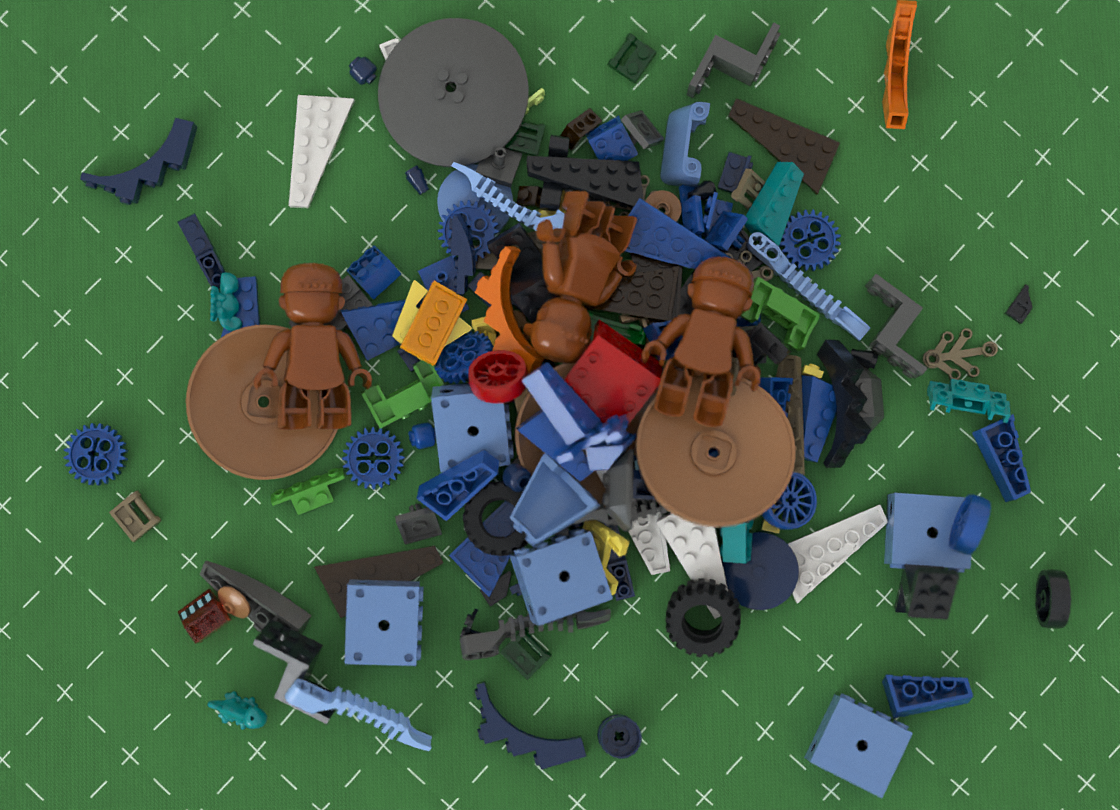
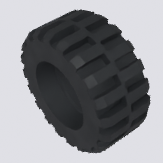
[463,481,529,556]
[665,578,741,657]

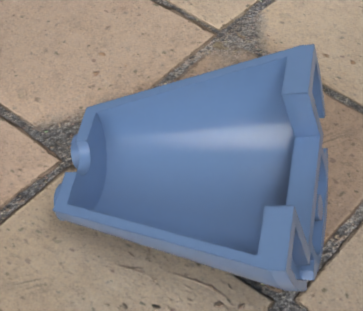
[510,453,600,546]

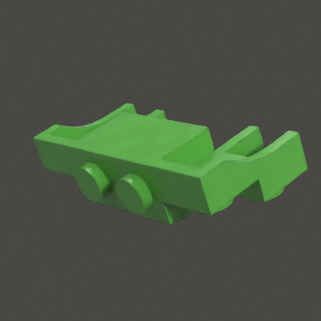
[741,277,820,351]
[361,360,445,429]

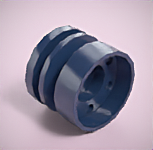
[597,714,642,759]

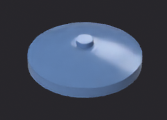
[437,164,513,240]

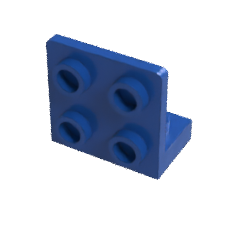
[586,116,638,161]
[702,192,733,236]

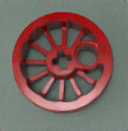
[468,350,528,403]

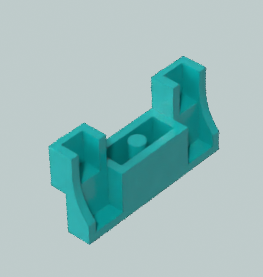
[927,379,1011,423]

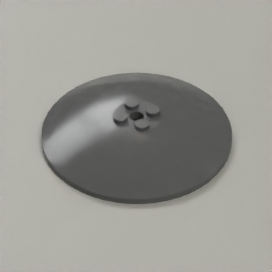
[378,18,529,167]

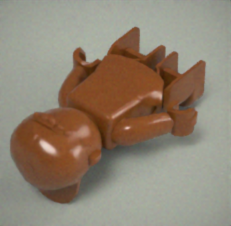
[523,191,637,364]
[642,256,760,427]
[253,263,372,430]

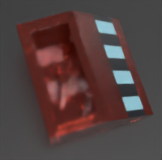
[178,588,232,644]

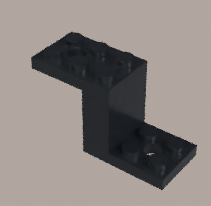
[487,223,560,324]
[894,564,959,620]
[253,619,337,724]

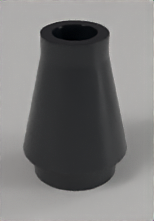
[687,180,716,200]
[851,348,879,369]

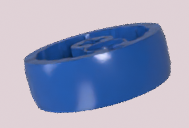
[761,472,817,530]
[949,494,991,555]

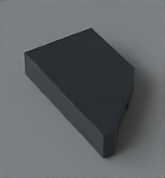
[1004,285,1033,324]
[480,571,511,607]

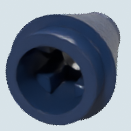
[405,165,429,195]

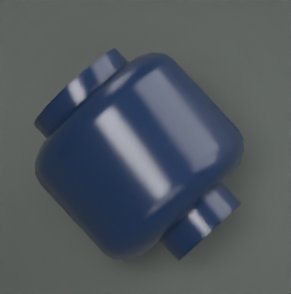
[349,56,377,85]
[503,463,532,492]

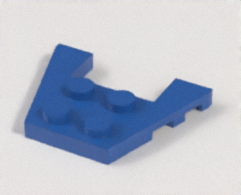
[556,414,629,464]

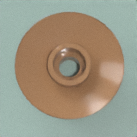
[645,190,681,222]
[218,586,250,618]

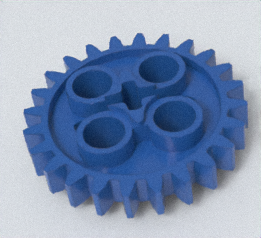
[438,200,500,262]
[779,210,841,271]
[434,331,494,384]
[63,423,128,486]
[342,427,405,490]

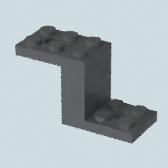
[687,22,781,98]
[865,274,927,378]

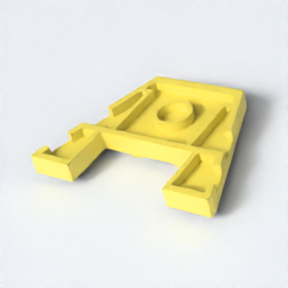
[392,280,472,361]
[583,520,629,595]

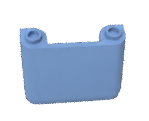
[660,102,710,188]

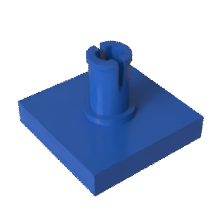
[704,211,748,251]
[418,255,468,291]

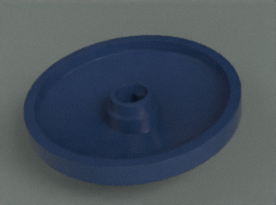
[722,532,799,610]

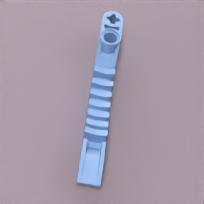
[451,162,565,231]
[747,232,870,341]
[285,679,432,751]

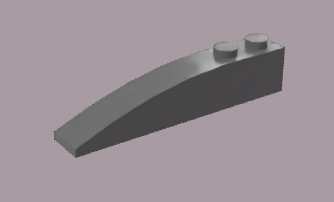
[200,561,312,642]

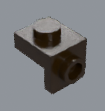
[516,186,542,209]

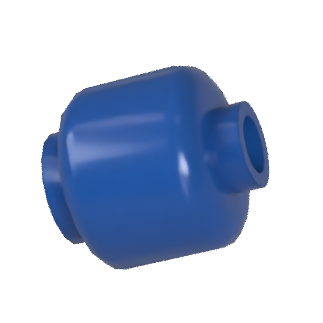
[409,422,436,449]

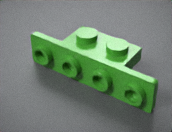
[271,467,345,515]

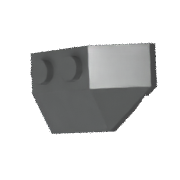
[856,365,884,432]
[602,450,634,532]

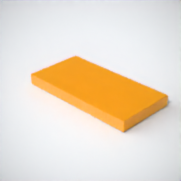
[400,280,467,366]

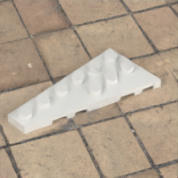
[289,95,355,208]
[596,470,670,575]
[788,505,888,604]
[656,513,728,619]

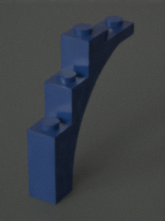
[80,118,197,205]
[474,681,586,770]

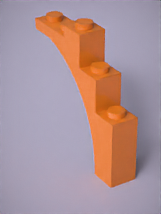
[882,0,917,129]
[475,246,545,374]

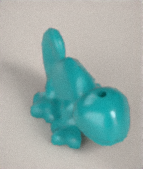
[210,272,242,332]
[207,691,268,730]

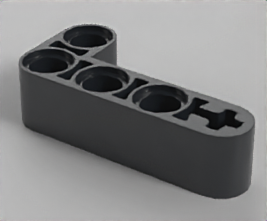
[540,135,570,212]

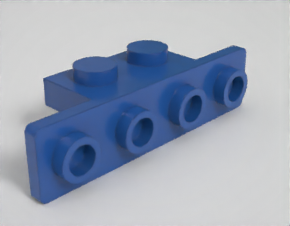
[679,185,705,238]

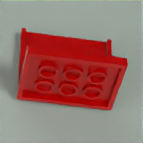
[563,319,662,425]

